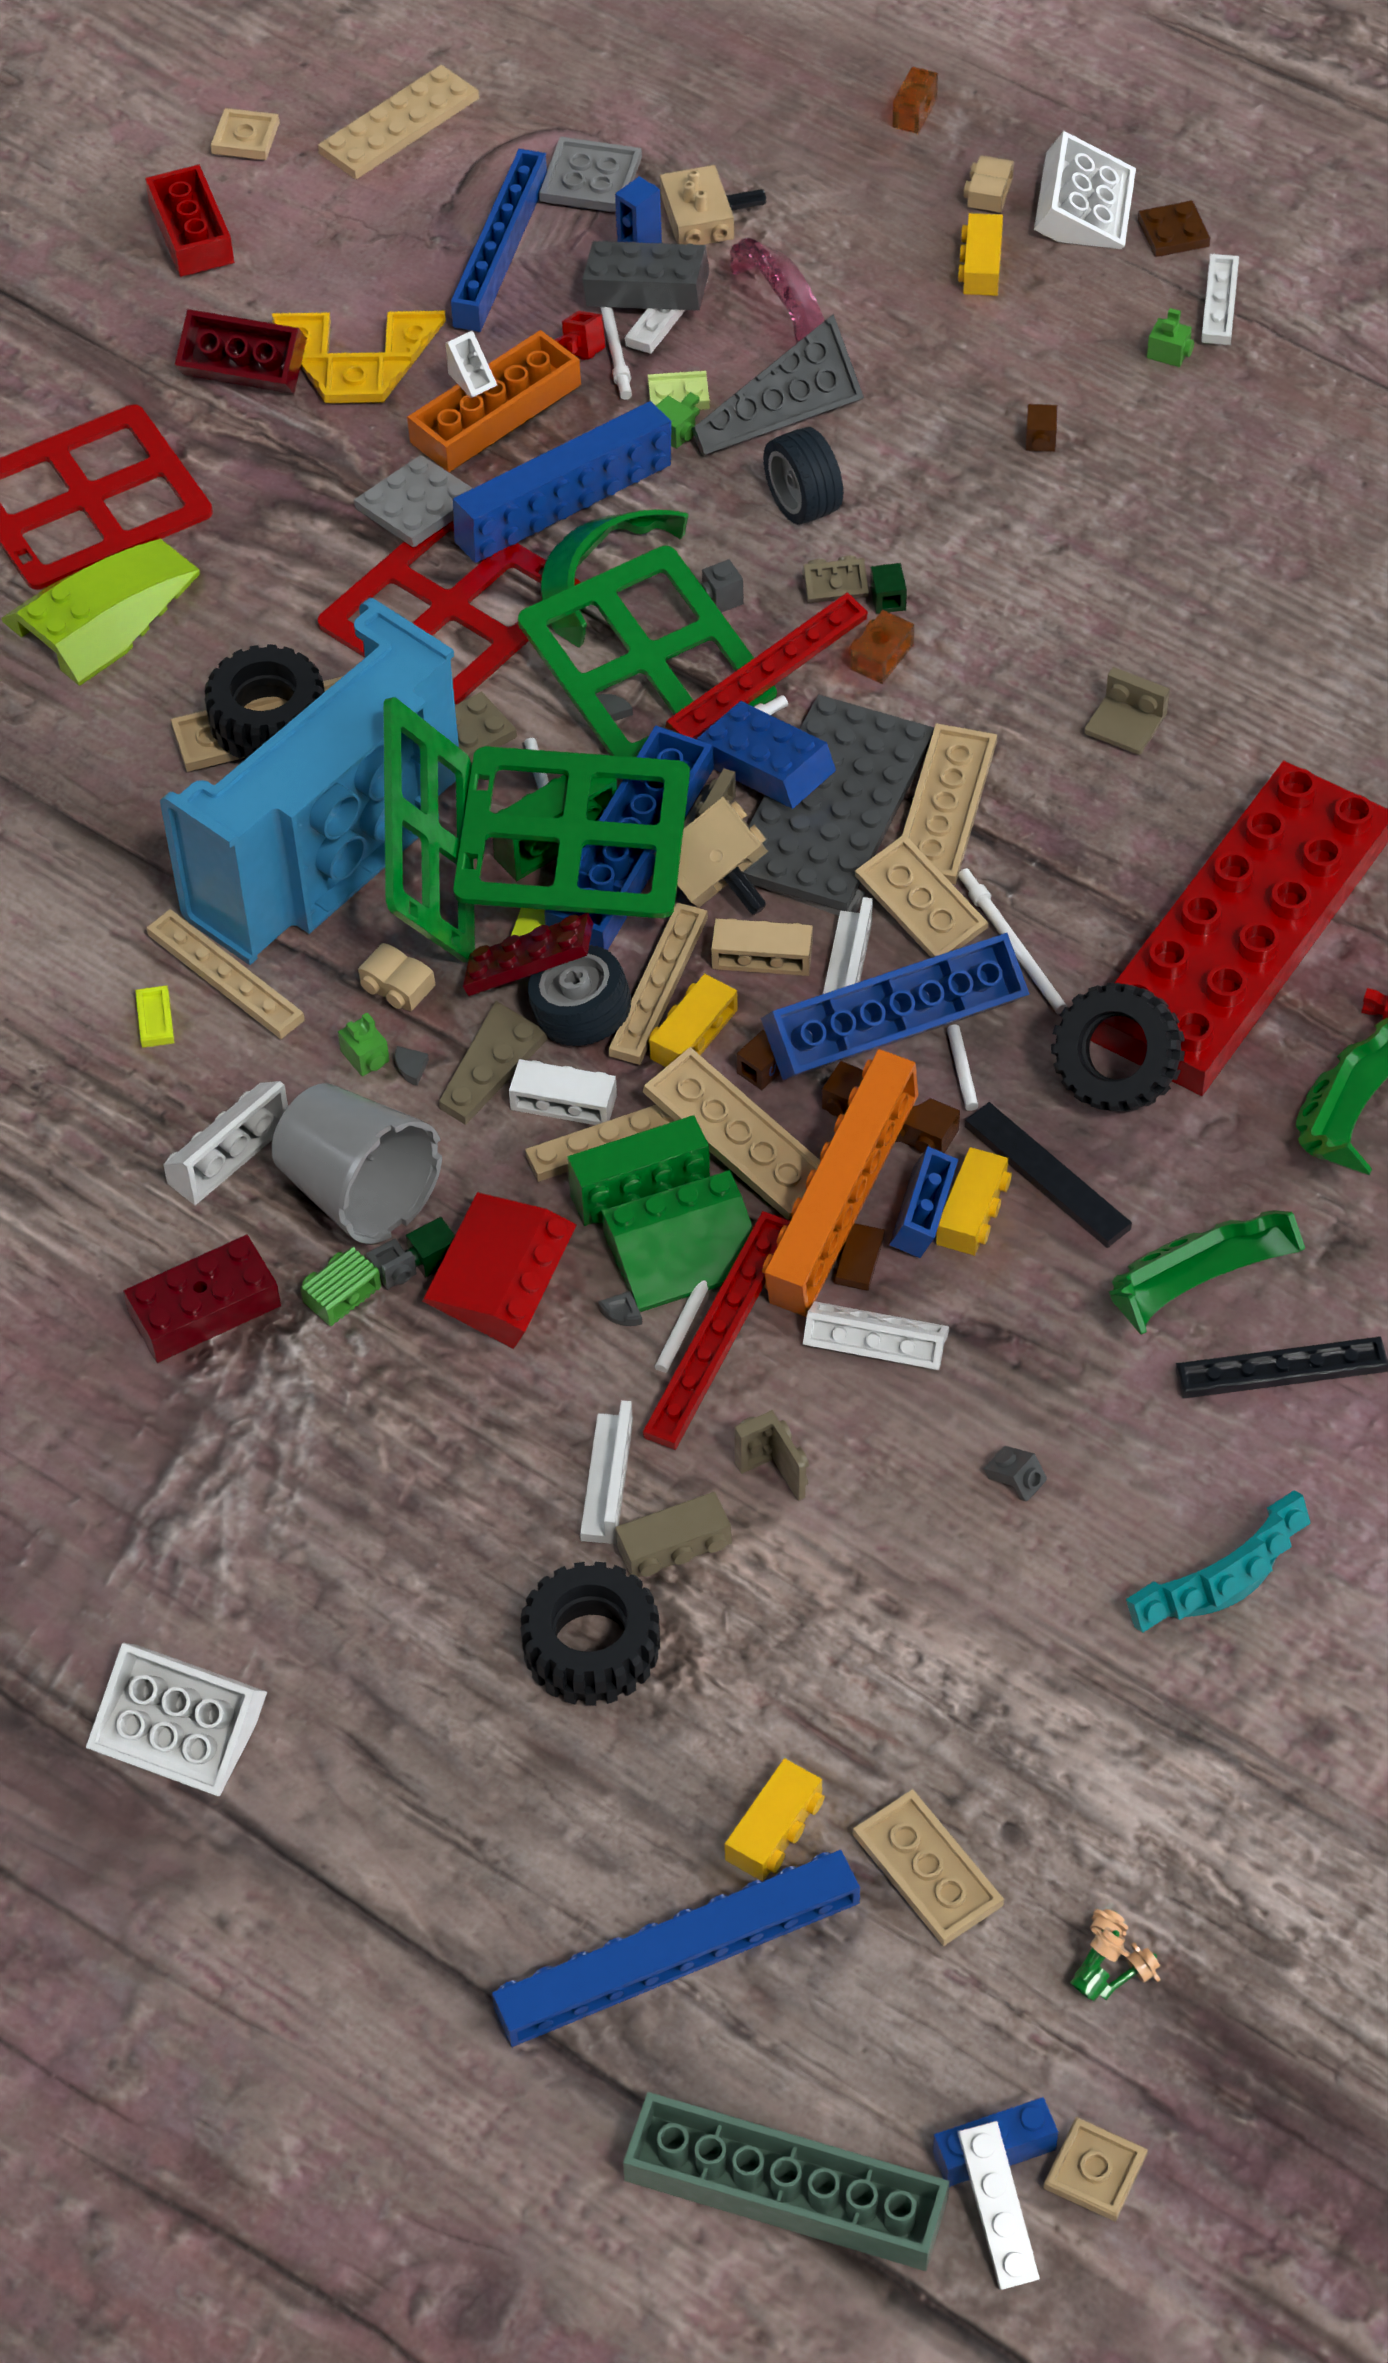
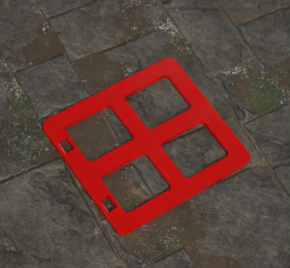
[0,404,213,590]
[318,520,581,705]

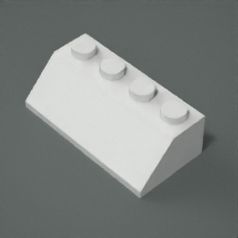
[163,1081,288,1205]

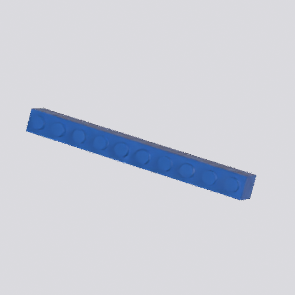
[492,1850,860,2048]

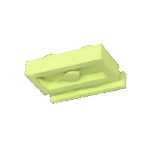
[648,371,710,410]

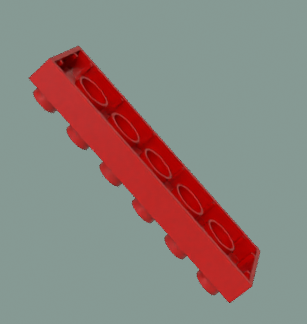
[1091,760,1388,1096]

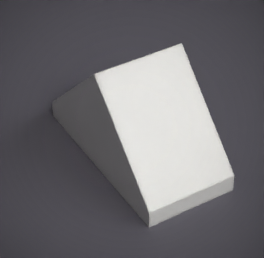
[445,330,497,398]

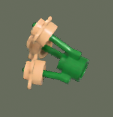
[1070,1909,1160,2002]

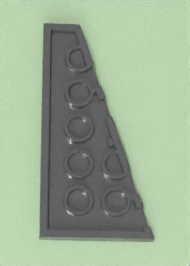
[692,314,864,456]

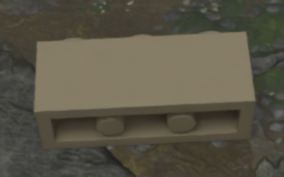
[615,1491,732,1577]

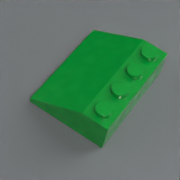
[602,1170,753,1312]

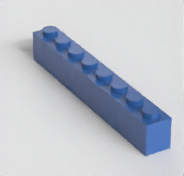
[451,148,547,332]

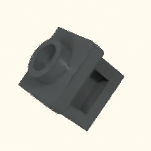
[366,1238,417,1290]
[983,1446,1047,1501]

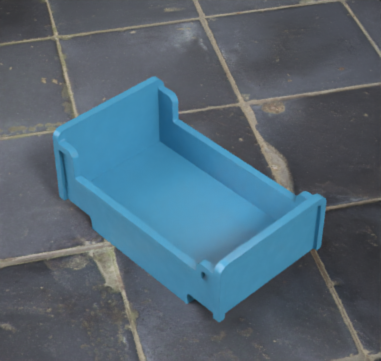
[160,598,459,965]

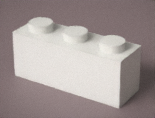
[509,1059,617,1125]

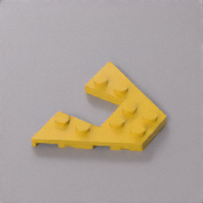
[272,311,446,403]

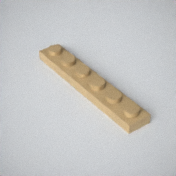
[609,902,708,1065]
[146,909,305,1039]
[525,1104,675,1182]

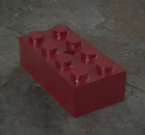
[174,309,307,394]
[123,1234,281,1363]

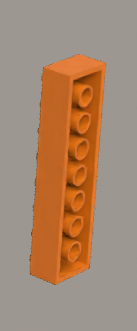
[762,1049,918,1317]

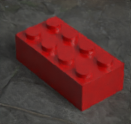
[145,164,235,277]

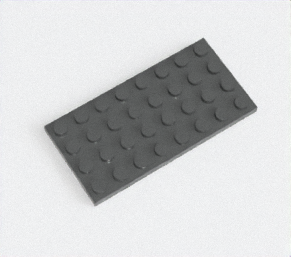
[743,694,934,911]

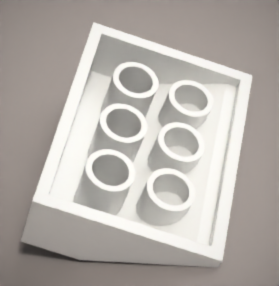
[1034,131,1136,249]
[86,1643,267,1796]

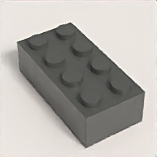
[582,241,709,311]

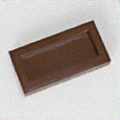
[835,1223,885,1291]

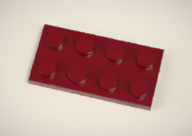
[463,913,593,996]

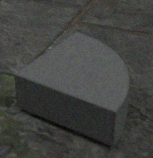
[596,694,633,721]
[395,1046,429,1086]
[598,1291,643,1326]

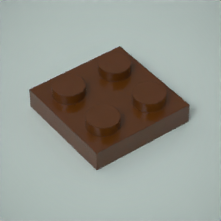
[1138,200,1211,257]

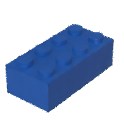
[697,701,836,809]

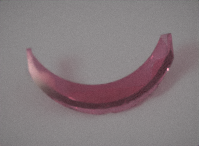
[730,238,825,343]

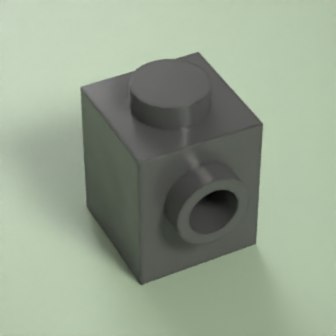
[700,559,744,613]

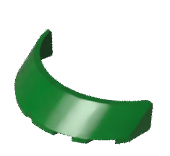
[541,510,688,648]
[1296,1017,1388,1175]
[1108,1210,1305,1335]

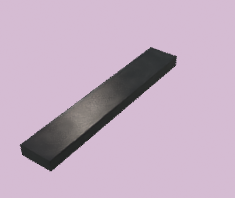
[965,1102,1132,1248]
[1175,1336,1388,1399]

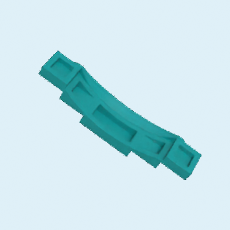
[1126,1490,1311,1633]

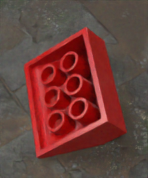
[422,1192,577,1349]

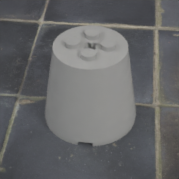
[272,1083,442,1244]

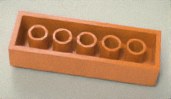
[407,330,581,472]

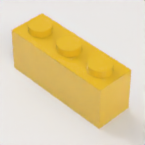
[958,213,1003,296]
[648,973,738,1067]
[936,1147,1012,1256]
[725,1758,825,1882]

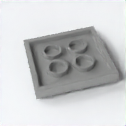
[539,137,642,212]
[354,455,473,548]

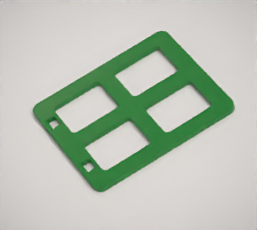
[518,546,777,757]
[383,697,475,963]
[453,746,690,918]

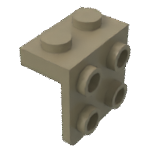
[735,1410,809,1501]

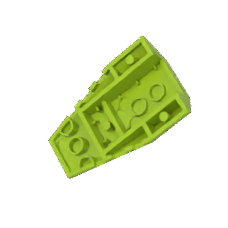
[1,539,200,686]

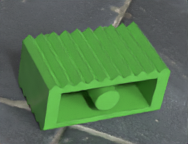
[300,1247,381,1326]

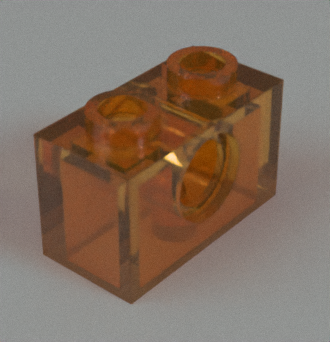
[892,67,938,134]
[849,610,915,684]

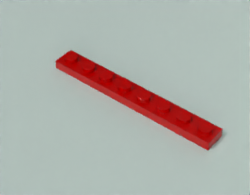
[665,592,868,740]
[643,1211,790,1450]

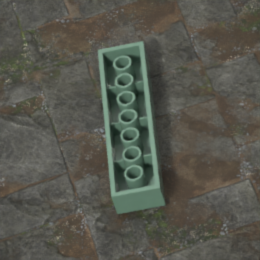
[623,2092,950,2271]

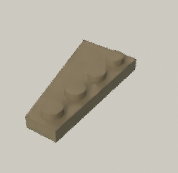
[439,1001,548,1125]

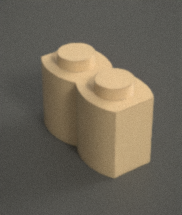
[964,155,1014,213]
[358,943,436,1011]

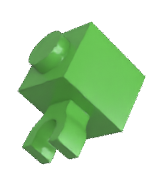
[1147,308,1194,367]
[656,392,700,449]
[338,1012,390,1077]

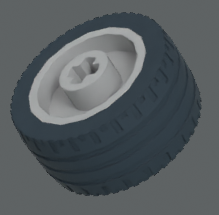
[763,427,844,524]
[528,945,631,1046]

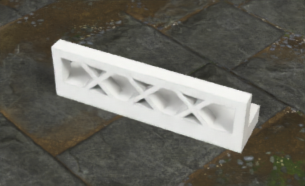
[823,897,873,994]
[803,1301,949,1370]
[580,1400,633,1544]

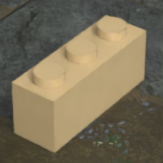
[711,918,813,976]

